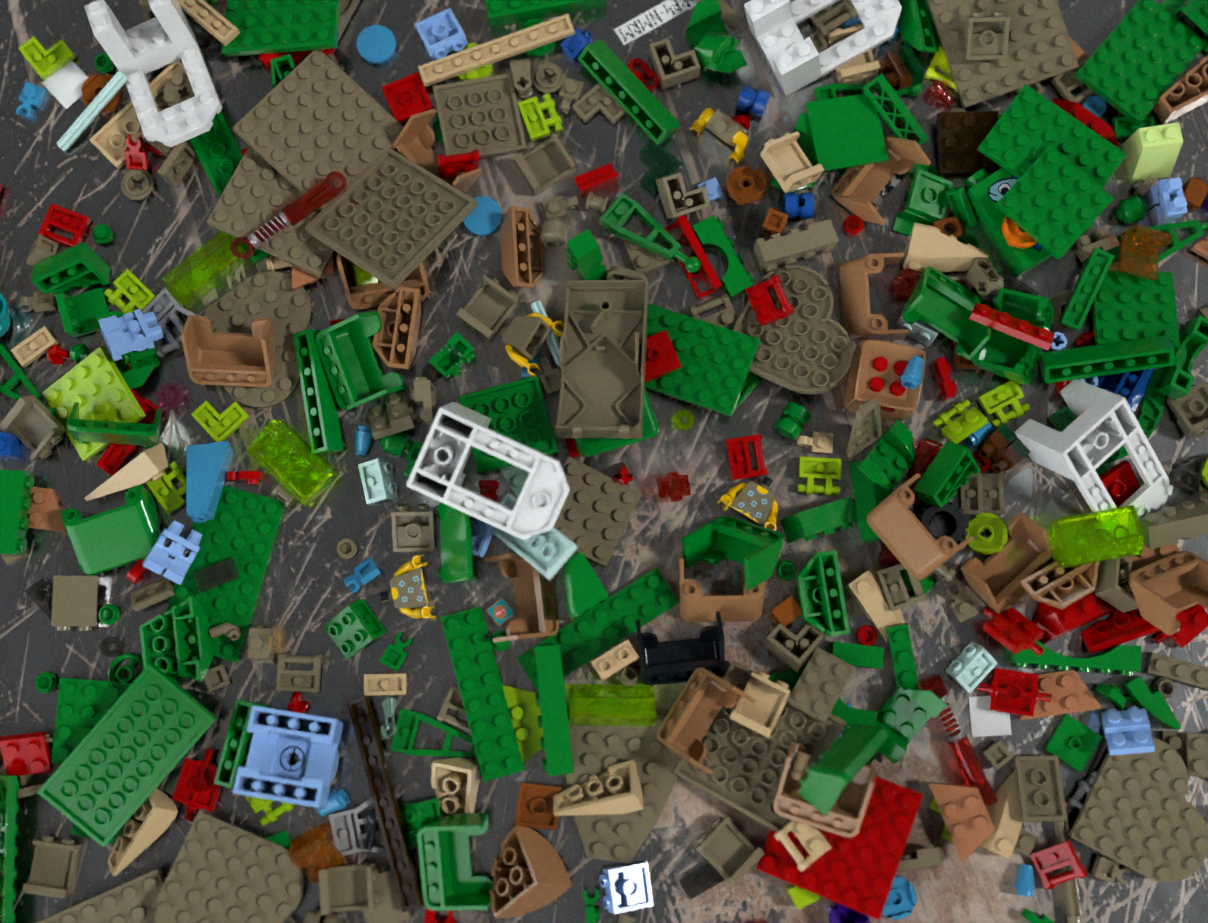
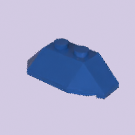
[1096,368,1155,411]

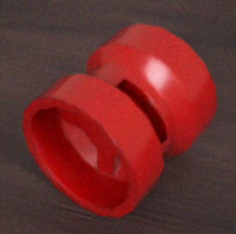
[479,480,499,503]

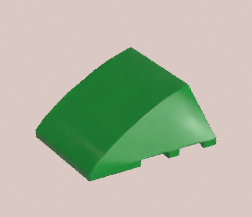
[139,596,213,681]

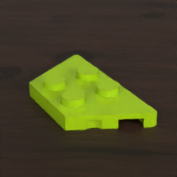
[503,685,544,764]

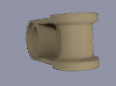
[510,58,533,99]
[966,257,1004,296]

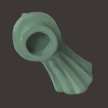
[378,695,397,740]

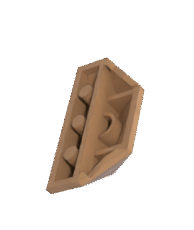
[500,206,545,288]
[372,287,421,370]
[1020,544,1100,610]

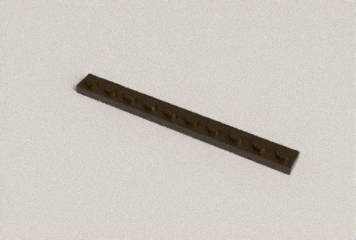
[347,696,425,912]

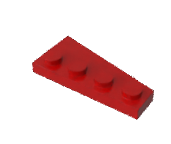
[1081,608,1161,654]

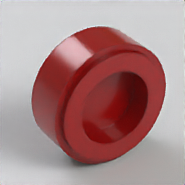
[843,215,864,236]
[855,625,877,646]

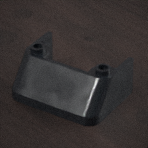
[636,611,725,686]

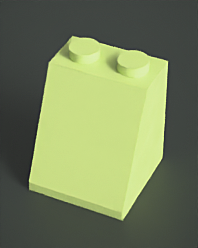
[1122,122,1183,183]

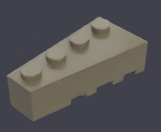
[752,219,839,273]
[1136,493,1208,549]

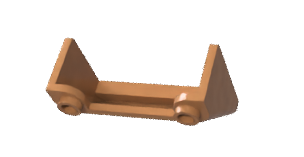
[773,741,876,838]

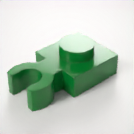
[379,632,412,672]

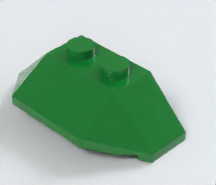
[898,0,941,53]
[796,550,850,637]

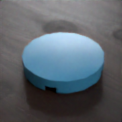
[356,25,396,65]
[463,196,503,237]
[882,875,917,920]

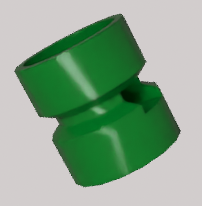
[774,402,811,440]

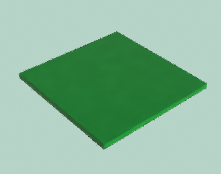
[805,92,889,171]

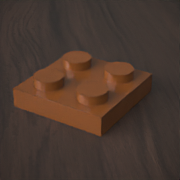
[515,782,562,830]

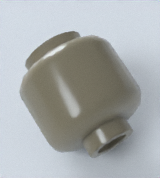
[540,218,568,249]

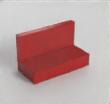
[574,163,619,198]

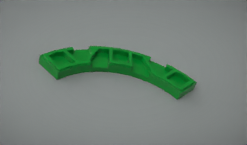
[1105,368,1165,463]

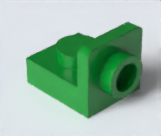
[121,348,155,370]

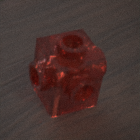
[891,269,921,302]
[656,472,691,502]

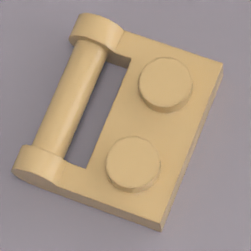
[774,820,832,871]

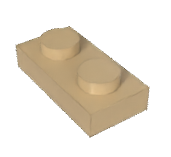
[11,326,59,367]
[364,673,407,696]

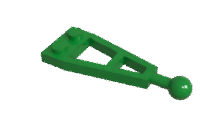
[813,83,922,107]
[599,193,701,273]
[1117,219,1208,273]
[0,343,58,419]
[390,708,476,758]

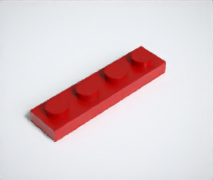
[969,303,1055,350]
[96,398,164,476]

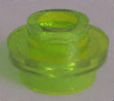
[673,409,694,430]

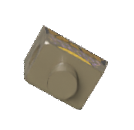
[247,623,278,664]

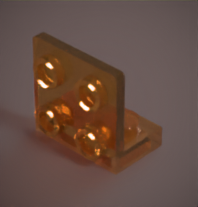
[1119,224,1172,281]
[289,821,349,884]

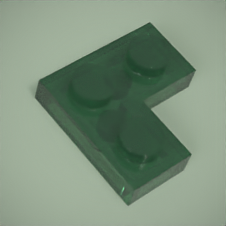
[639,139,682,194]

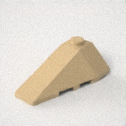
[902,223,989,273]
[84,442,168,501]
[844,562,905,647]
[431,757,481,818]
[553,760,643,816]
[979,769,1022,859]
[107,788,178,876]

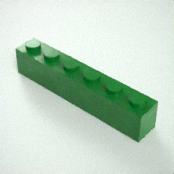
[485,0,606,29]
[578,39,680,145]
[293,329,344,455]
[1040,335,1175,384]
[531,644,574,776]

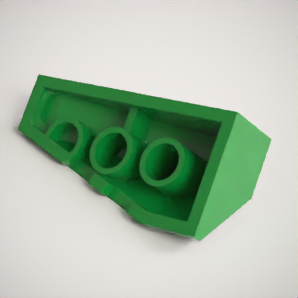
[849,461,891,544]

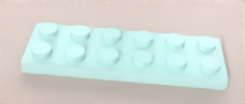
[493,492,578,580]

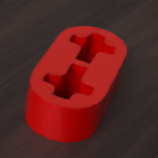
[628,58,659,93]
[126,558,150,585]

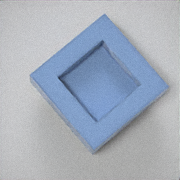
[697,177,723,203]

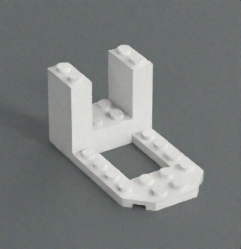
[84,0,223,147]
[744,0,902,96]
[1015,379,1173,542]
[406,402,570,540]

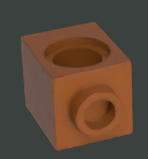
[1182,177,1208,213]
[761,208,789,236]
[931,216,964,241]
[769,595,802,627]

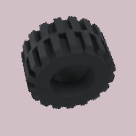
[914,501,969,544]

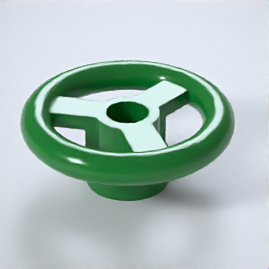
[108,653,144,682]

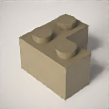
[649,38,701,89]
[655,172,711,219]
[1095,551,1138,613]
[764,623,826,673]

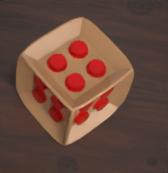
[845,340,926,420]

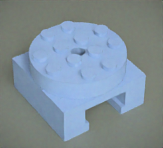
[232,706,343,809]

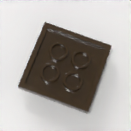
[937,111,1000,174]

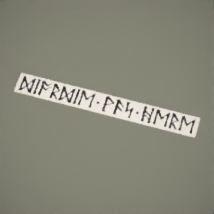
[614,0,697,45]

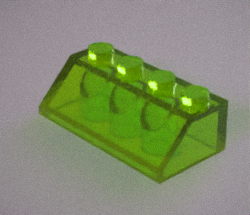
[162,231,250,309]
[246,419,339,507]
[1051,505,1144,568]
[569,684,656,727]

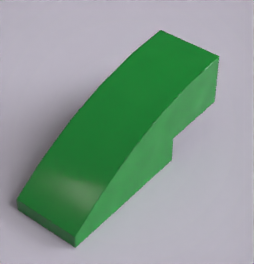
[1119,676,1182,730]

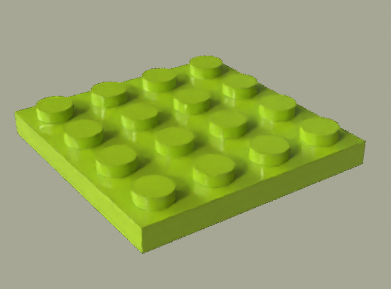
[42,347,146,461]

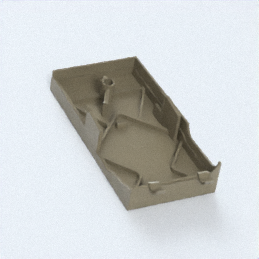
[556,280,649,439]

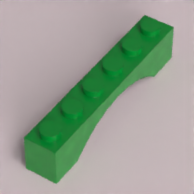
[1008,640,1141,675]

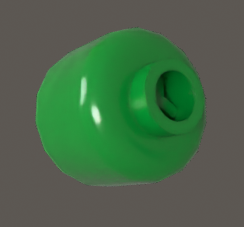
[1115,195,1148,224]
[379,431,411,456]

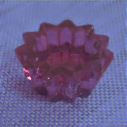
[156,382,186,411]

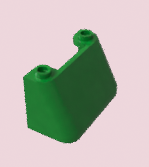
[972,288,1054,386]
[563,551,609,621]

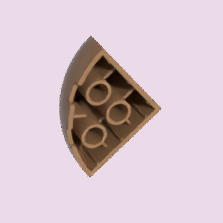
[490,826,572,918]

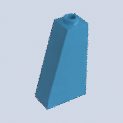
[186,441,234,523]

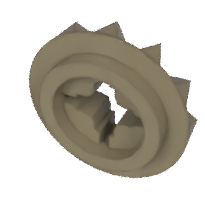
[532,62,564,93]
[121,169,154,201]

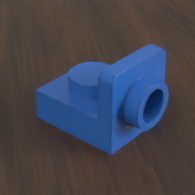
[560,28,593,60]

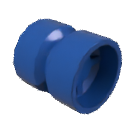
[736,84,771,118]
[782,192,814,219]

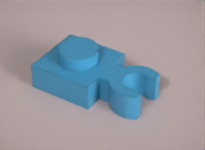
[16,82,47,120]

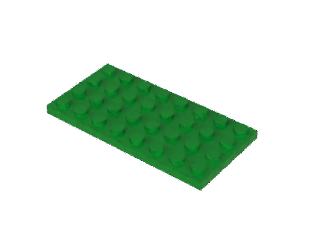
[166,485,285,663]
[37,663,217,848]

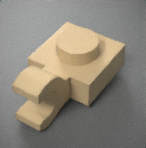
[797,431,834,454]

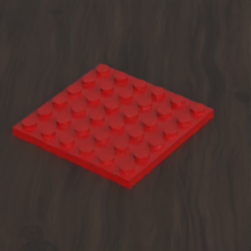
[756,776,923,920]

